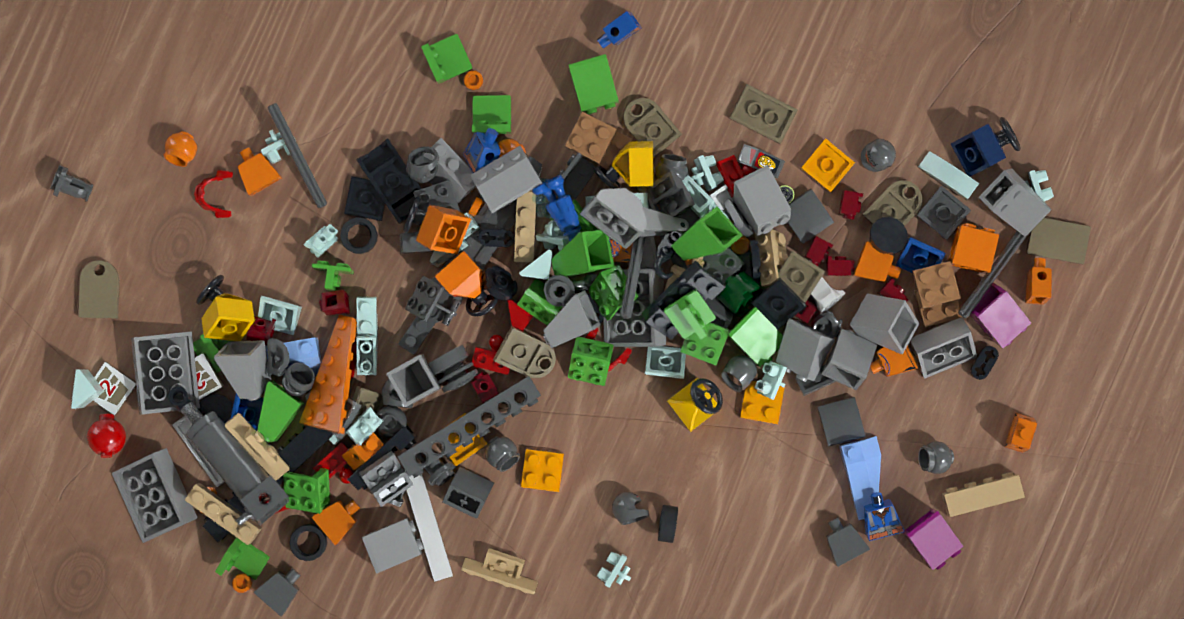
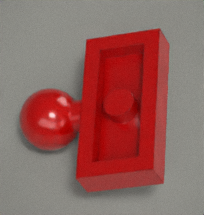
[716,155,756,198]
[472,335,510,375]
[313,442,355,484]

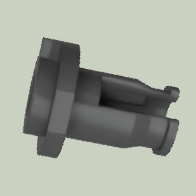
[50,165,94,202]
[544,275,575,307]
[415,450,456,486]

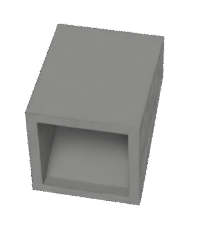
[733,165,791,236]
[543,290,601,348]
[850,294,920,354]
[776,318,835,382]
[822,329,877,390]
[214,341,271,401]
[386,354,442,407]
[362,518,424,574]

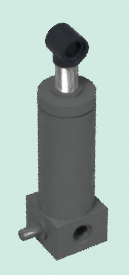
[168,386,290,526]

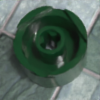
[717,271,763,317]

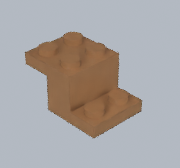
[565,112,633,170]
[912,261,962,327]

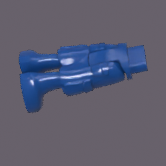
[531,175,581,241]

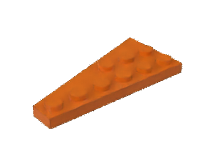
[300,315,357,435]

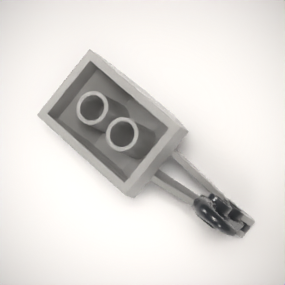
[580,188,689,279]

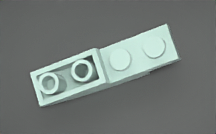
[356,297,378,375]

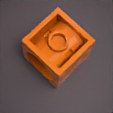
[948,223,999,274]

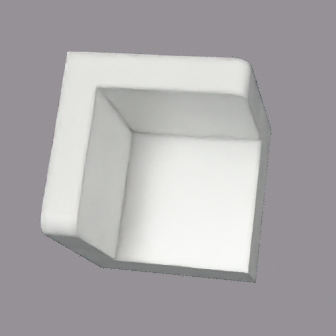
[710,185,733,211]

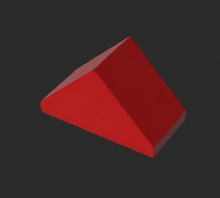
[508,300,534,331]

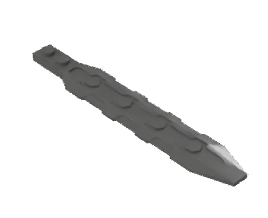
[398,156,542,355]

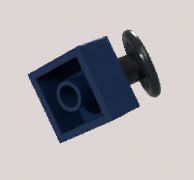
[951,117,1021,177]

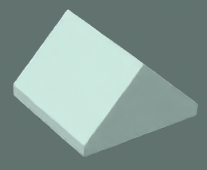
[519,249,553,280]
[258,296,302,335]
[645,346,686,379]
[71,369,105,409]

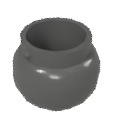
[656,154,688,181]
[376,406,407,438]
[485,437,520,472]
[918,441,954,474]

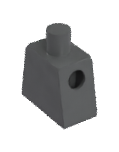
[400,232,434,254]
[826,517,870,567]
[254,568,301,617]

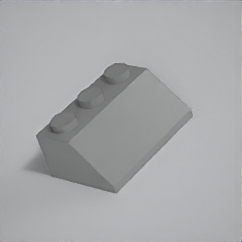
[424,138,476,204]
[470,146,542,213]
[910,317,977,379]

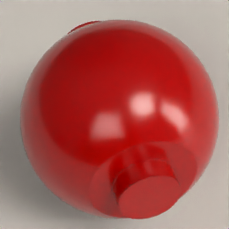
[87,414,126,458]

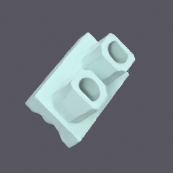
[261,129,296,164]
[691,155,724,192]
[1025,170,1054,202]
[536,220,570,251]
[304,224,339,257]
[755,361,787,400]
[345,407,383,446]
[597,551,631,588]

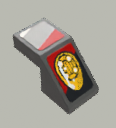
[737,144,785,179]

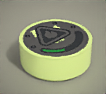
[780,185,794,204]

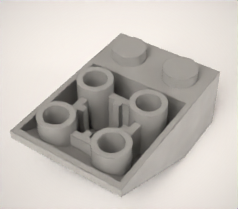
[979,169,1052,237]

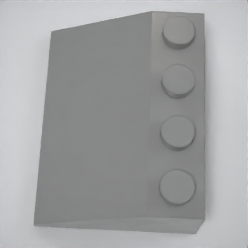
[602,268,666,347]
[131,332,200,415]
[112,448,198,543]

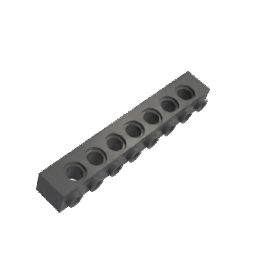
[396,376,541,478]

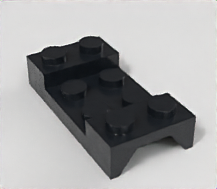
[356,138,422,224]
[641,260,725,340]
[347,425,418,490]

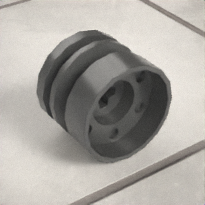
[428,345,478,393]

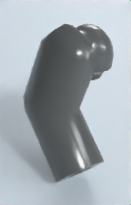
[572,272,597,293]

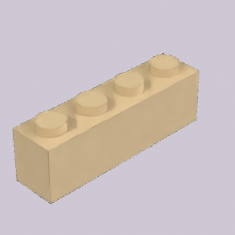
[514,190,536,262]
[942,472,1025,517]
[185,483,262,545]

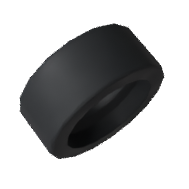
[340,217,378,254]
[658,505,678,543]
[289,524,327,561]

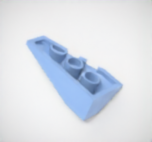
[265,337,322,377]
[839,436,881,520]

